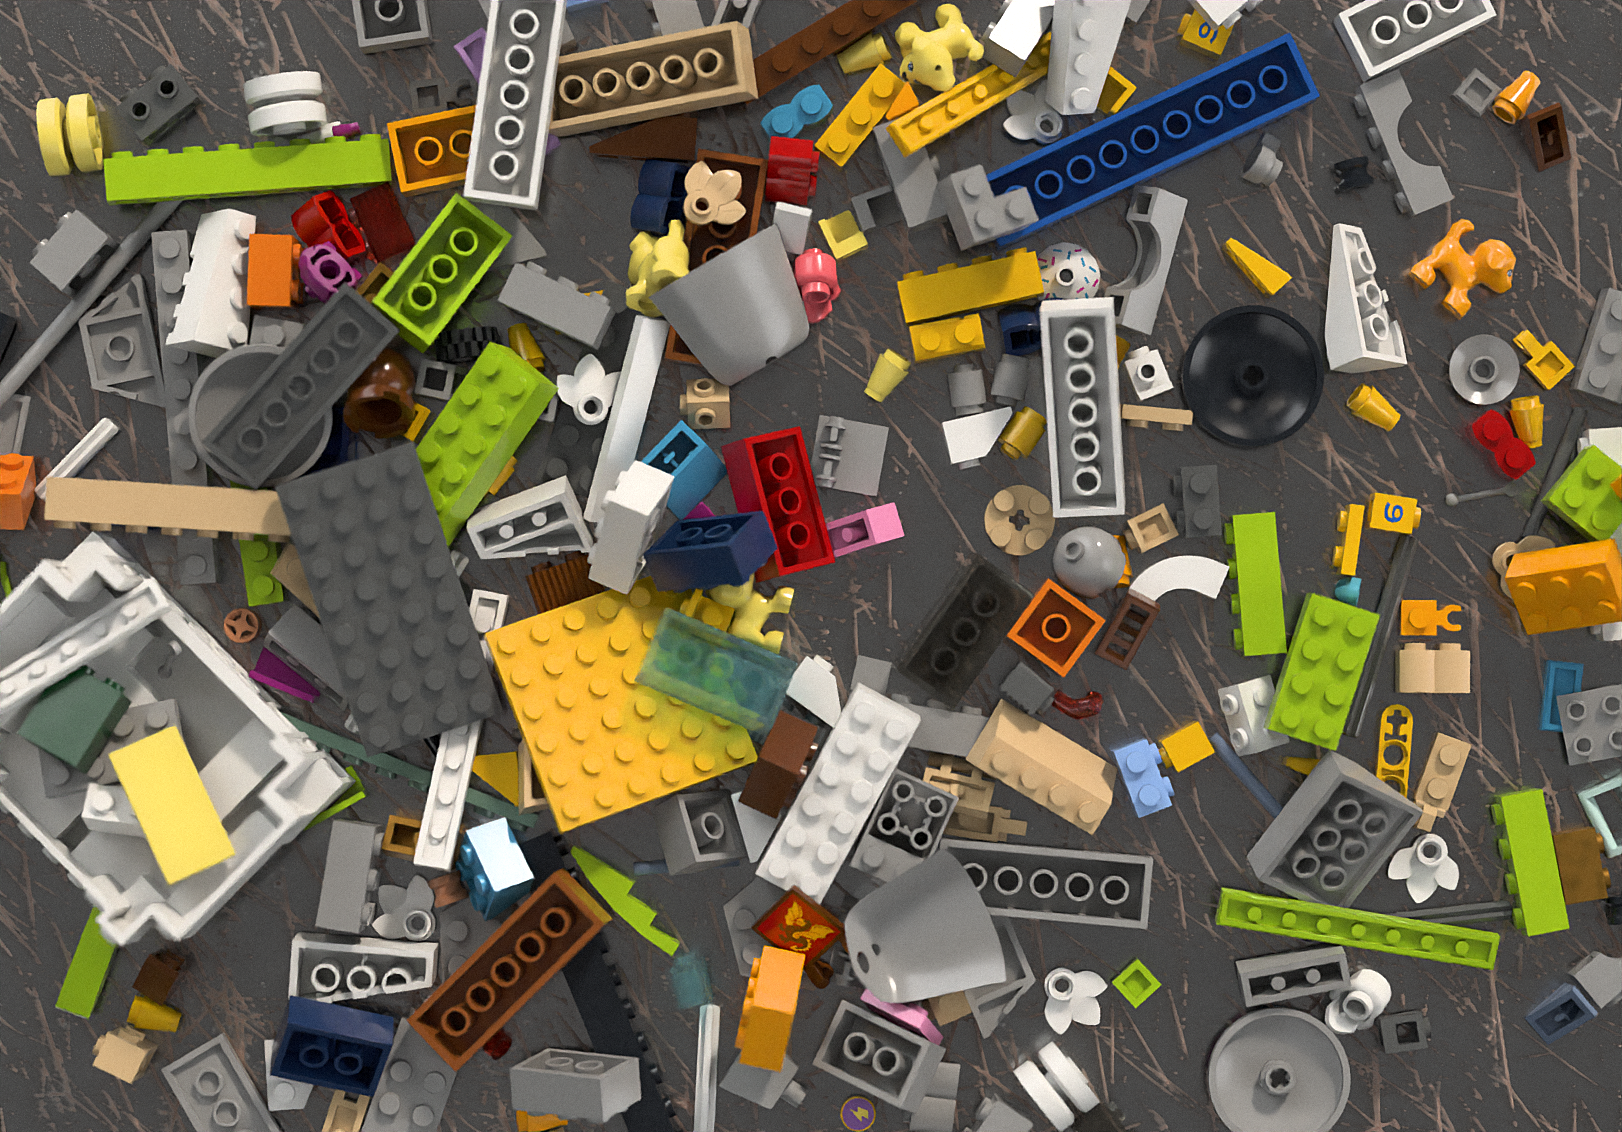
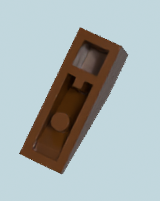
[589,112,698,165]

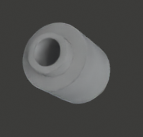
[990,354,1031,407]
[948,363,986,415]

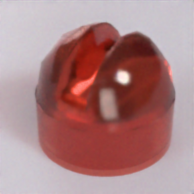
[482,1030,512,1060]

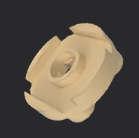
[984,485,1055,556]

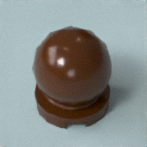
[343,348,416,439]

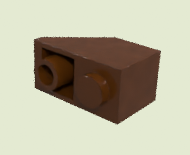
[132,948,190,1006]

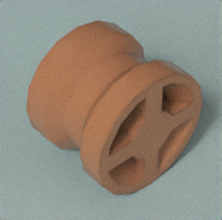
[224,608,262,643]
[427,870,469,908]

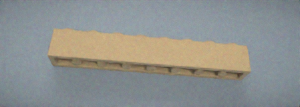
[44,477,292,543]

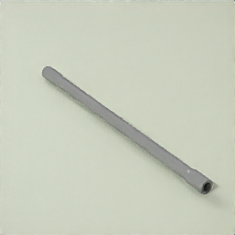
[0,201,182,409]

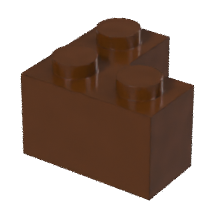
[738,710,819,819]

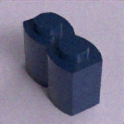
[630,159,691,236]
[998,298,1067,356]

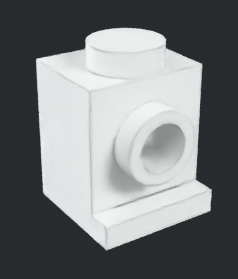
[1122,346,1173,403]

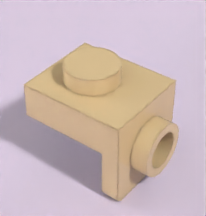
[1123,503,1179,554]

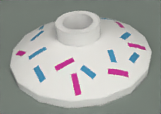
[1037,242,1100,301]

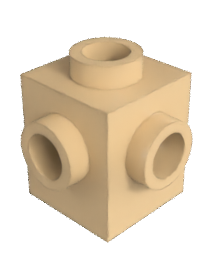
[680,378,731,429]

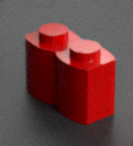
[765,136,819,206]
[291,190,366,264]
[1465,409,1536,482]

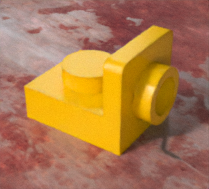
[679,588,735,644]

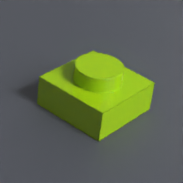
[1111,958,1161,1008]

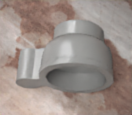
[1241,131,1283,186]

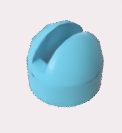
[1335,577,1362,606]

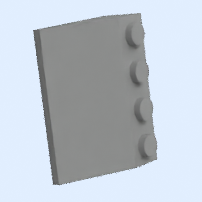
[1247,749,1423,908]

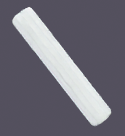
[34,418,118,501]

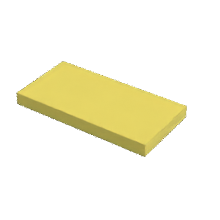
[109,725,236,886]

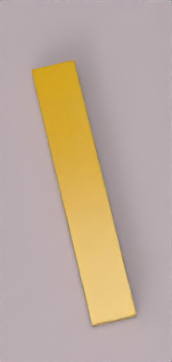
[886,31,1051,158]

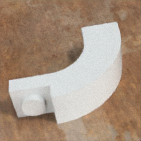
[1120,555,1229,642]

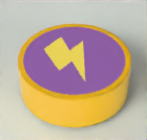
[840,1095,876,1132]

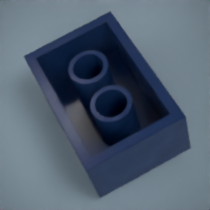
[643,511,778,593]
[270,995,394,1097]

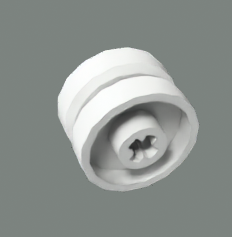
[243,71,328,136]
[1013,1041,1100,1132]

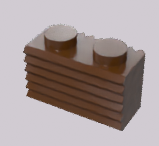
[525,550,606,615]

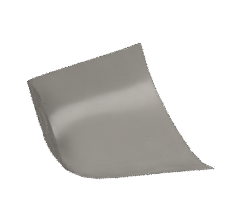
[649,223,809,386]
[844,848,1006,1003]

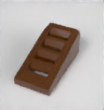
[1095,588,1160,670]

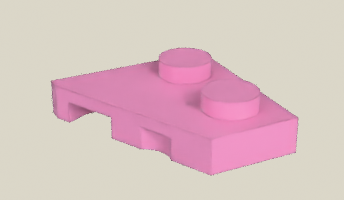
[860,988,944,1045]

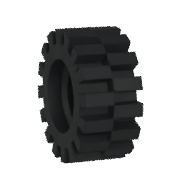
[435,326,499,363]

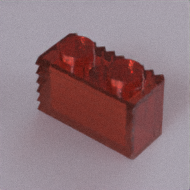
[347,182,417,265]

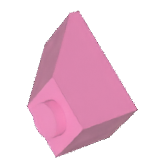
[826,502,905,558]

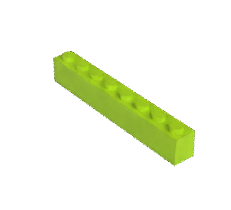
[103,134,392,206]

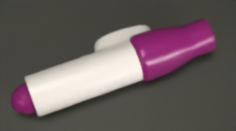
[296,122,361,144]

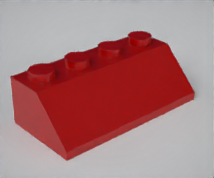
[721,426,835,583]

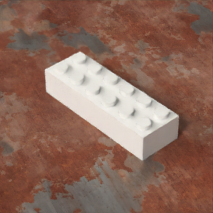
[464,0,567,211]
[1040,297,1126,518]
[755,682,920,905]

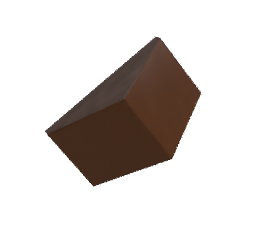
[1517,102,1572,172]

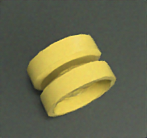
[37,93,103,177]

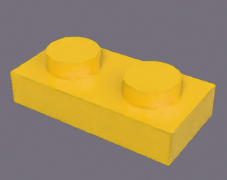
[1332,504,1365,576]

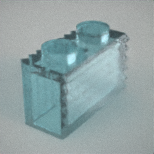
[669,951,714,1009]

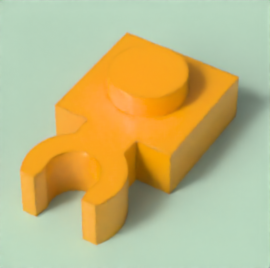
[1399,600,1461,636]

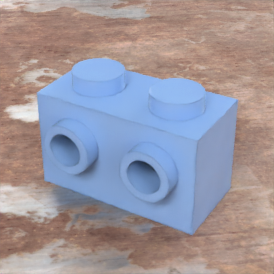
[1111,738,1175,818]

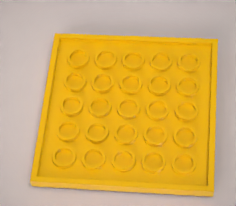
[483,576,758,834]

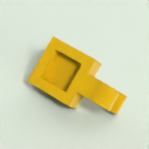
[1513,330,1575,391]

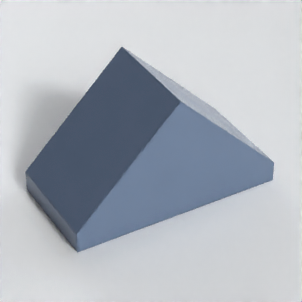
[1525,982,1598,1045]

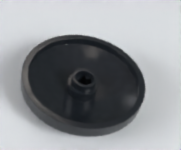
[1182,305,1324,447]

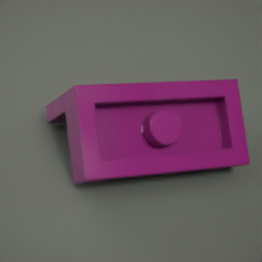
[248,646,322,703]

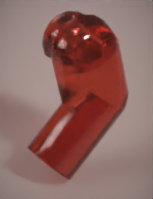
[1050,689,1104,720]

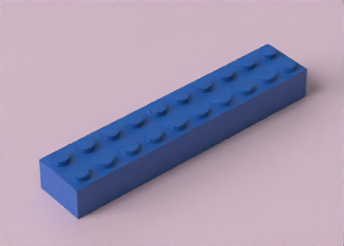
[986,32,1320,251]

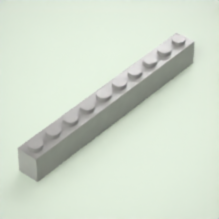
[151,229,222,586]

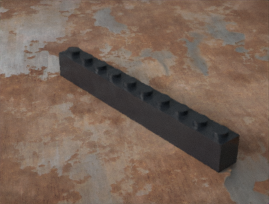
[518,830,684,1132]

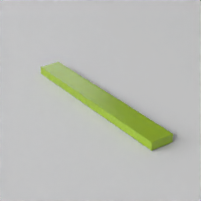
[1215,888,1500,970]

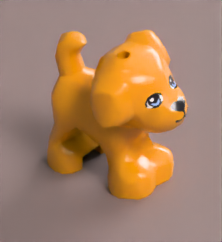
[1409,219,1516,320]

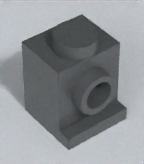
[1375,1010,1432,1055]

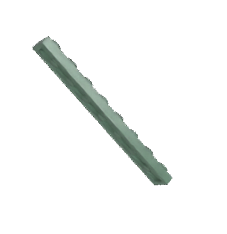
[280,711,540,832]

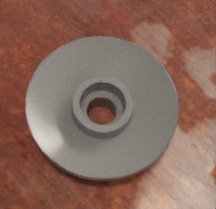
[1449,334,1520,405]

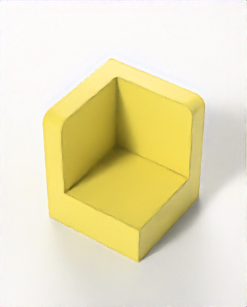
[818,210,868,263]

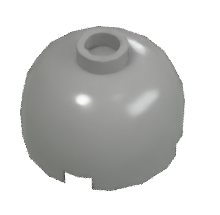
[1053,526,1126,599]

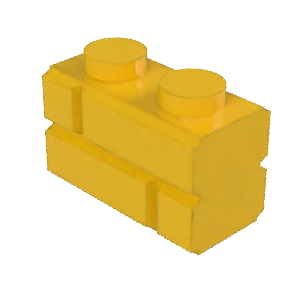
[908,313,985,364]

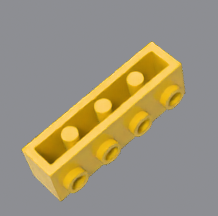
[897,247,1044,327]

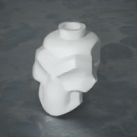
[1325,969,1391,1034]

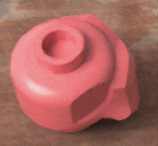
[793,248,841,324]

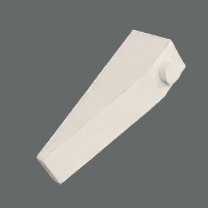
[1325,223,1407,374]

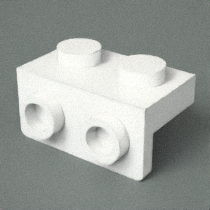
[1218,675,1290,756]

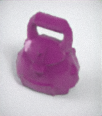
[298,241,362,304]

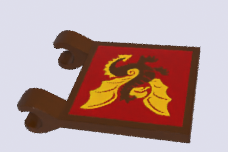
[751,885,862,989]

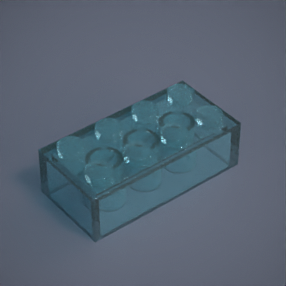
[634,607,798,736]

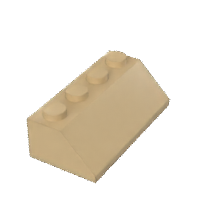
[965,699,1118,835]

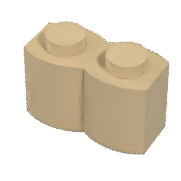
[1395,643,1470,694]

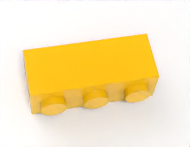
[814,63,906,172]

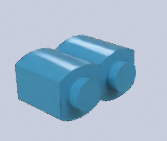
[761,85,833,142]

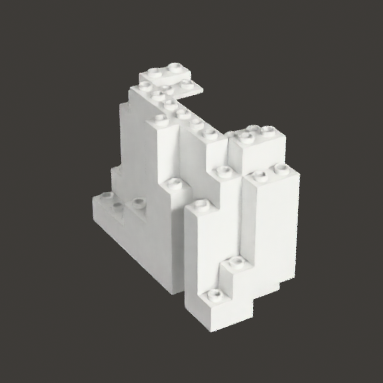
[0,531,356,946]

